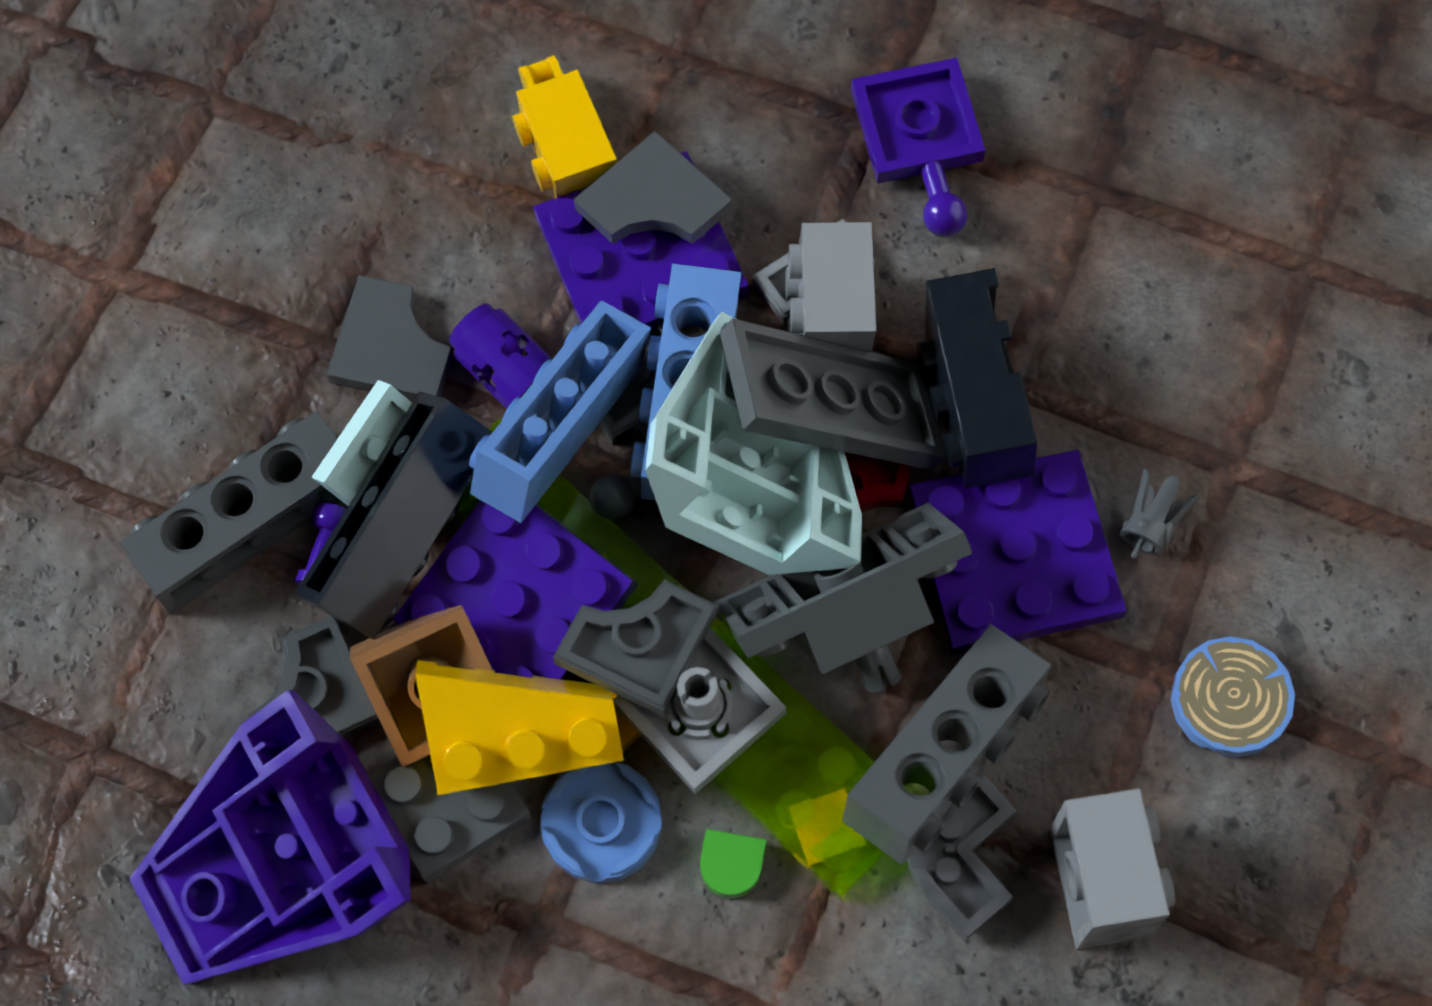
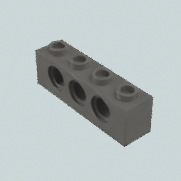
[119,411,340,615]
[842,624,1051,865]

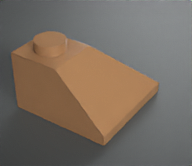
[350,605,493,768]

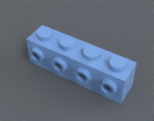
[469,300,651,523]

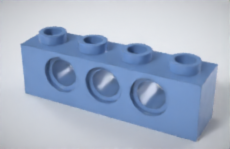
[631,263,741,500]

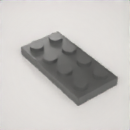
[720,318,947,470]

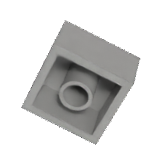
[786,222,876,352]
[1050,788,1175,950]

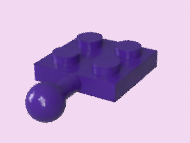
[851,57,986,237]

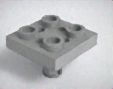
[613,628,786,794]

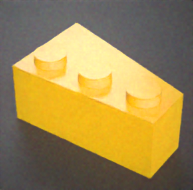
[415,660,624,795]

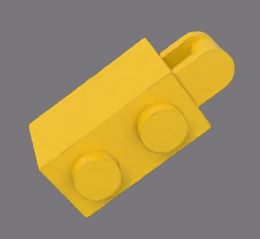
[512,55,617,198]

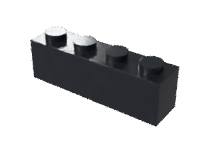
[294,391,493,640]

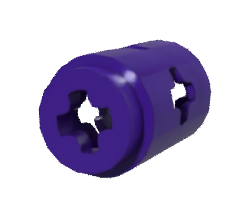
[449,303,552,409]

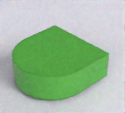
[700,829,767,899]

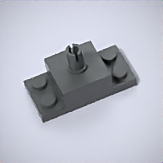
[714,503,972,692]

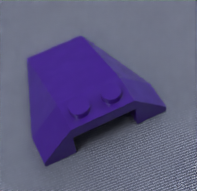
[129,690,410,985]

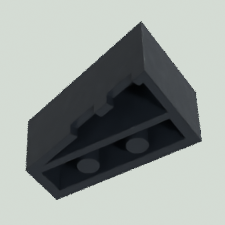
[916,268,1037,489]

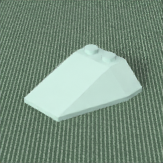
[645,312,862,575]

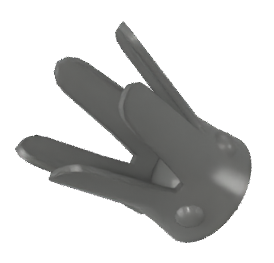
[1119,469,1200,559]

